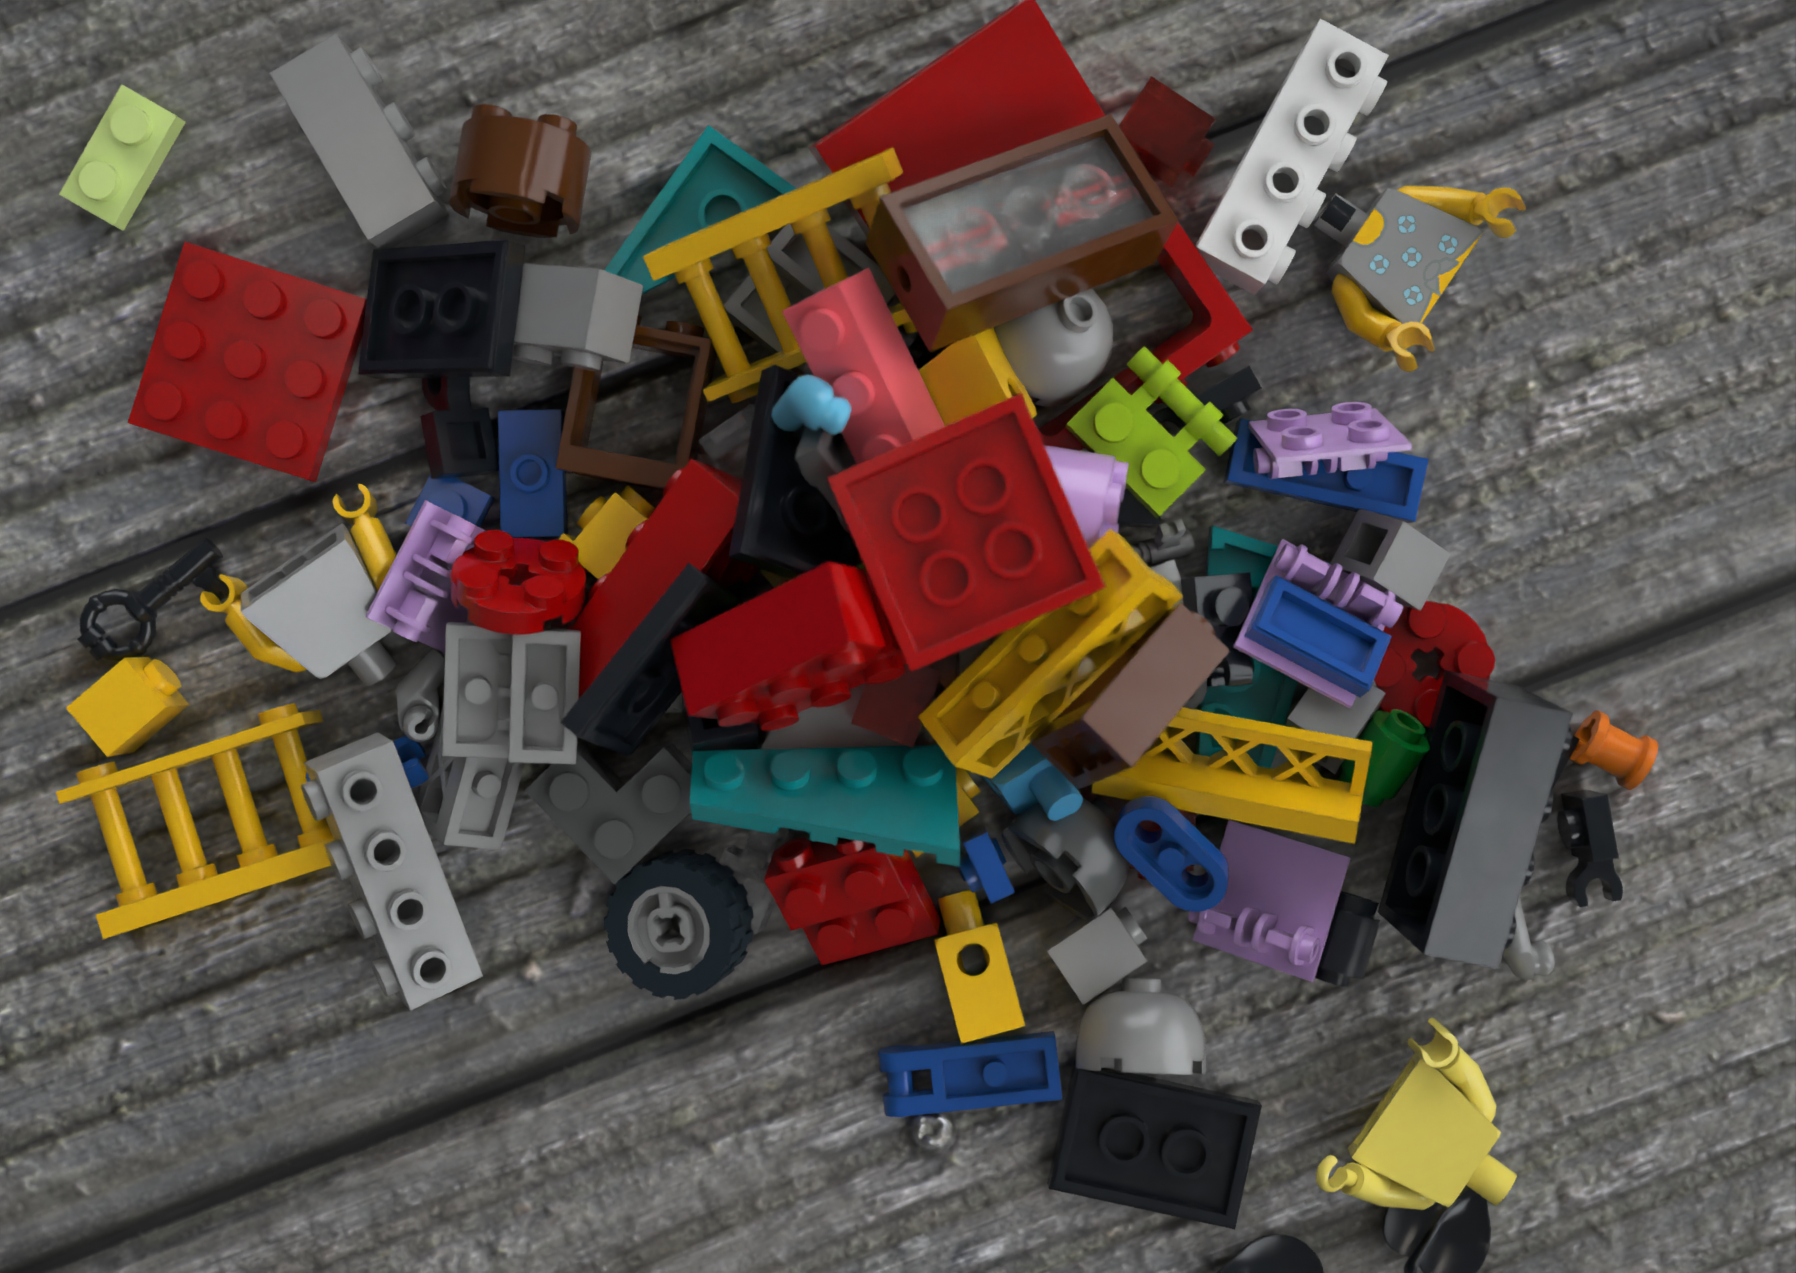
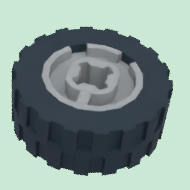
[604,849,754,1000]

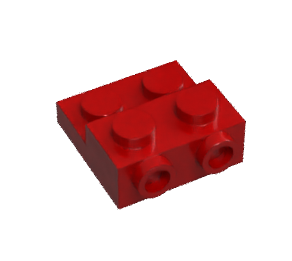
[764,837,941,965]

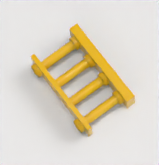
[643,148,917,403]
[56,703,334,939]

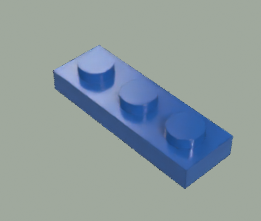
[1223,418,1429,523]

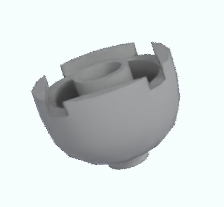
[994,289,1113,407]
[1076,978,1206,1075]

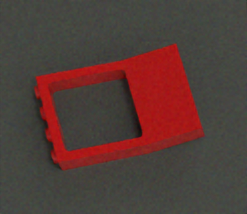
[808,0,1253,451]

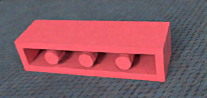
[782,268,945,465]

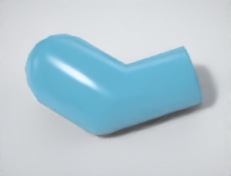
[772,375,851,435]

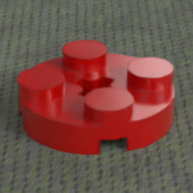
[451,530,586,635]
[1374,601,1496,727]

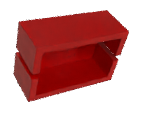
[671,562,907,731]

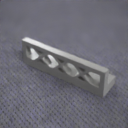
[417,614,563,850]

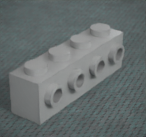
[301,732,483,1010]

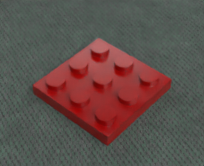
[127,241,367,482]
[828,393,1106,672]

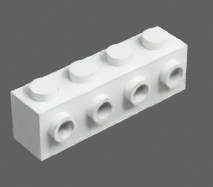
[1195,19,1389,295]

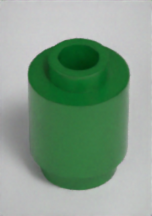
[1338,709,1430,807]

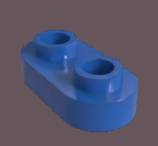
[1114,796,1229,912]

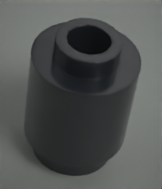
[1315,891,1381,987]

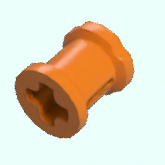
[1569,710,1658,790]

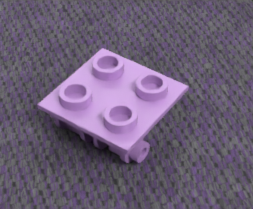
[1248,402,1412,479]
[365,500,486,653]
[1233,539,1403,708]
[1188,820,1351,982]

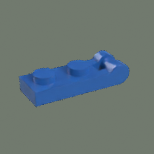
[878,1031,1062,1117]

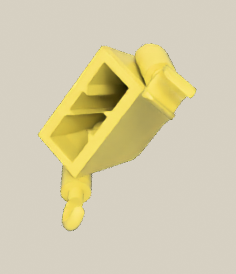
[1316,1018,1517,1210]

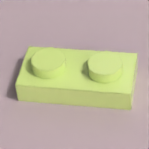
[59,84,186,231]

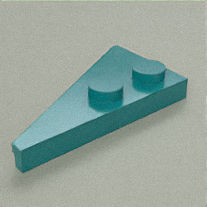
[604,125,797,295]

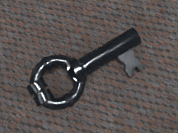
[77,538,229,661]

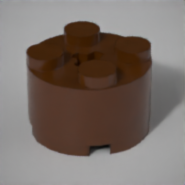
[449,104,592,238]

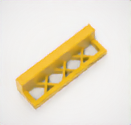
[918,529,1183,779]
[1092,707,1373,844]

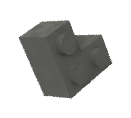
[525,741,692,885]

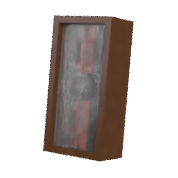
[866,114,1179,352]

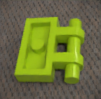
[1065,346,1237,518]

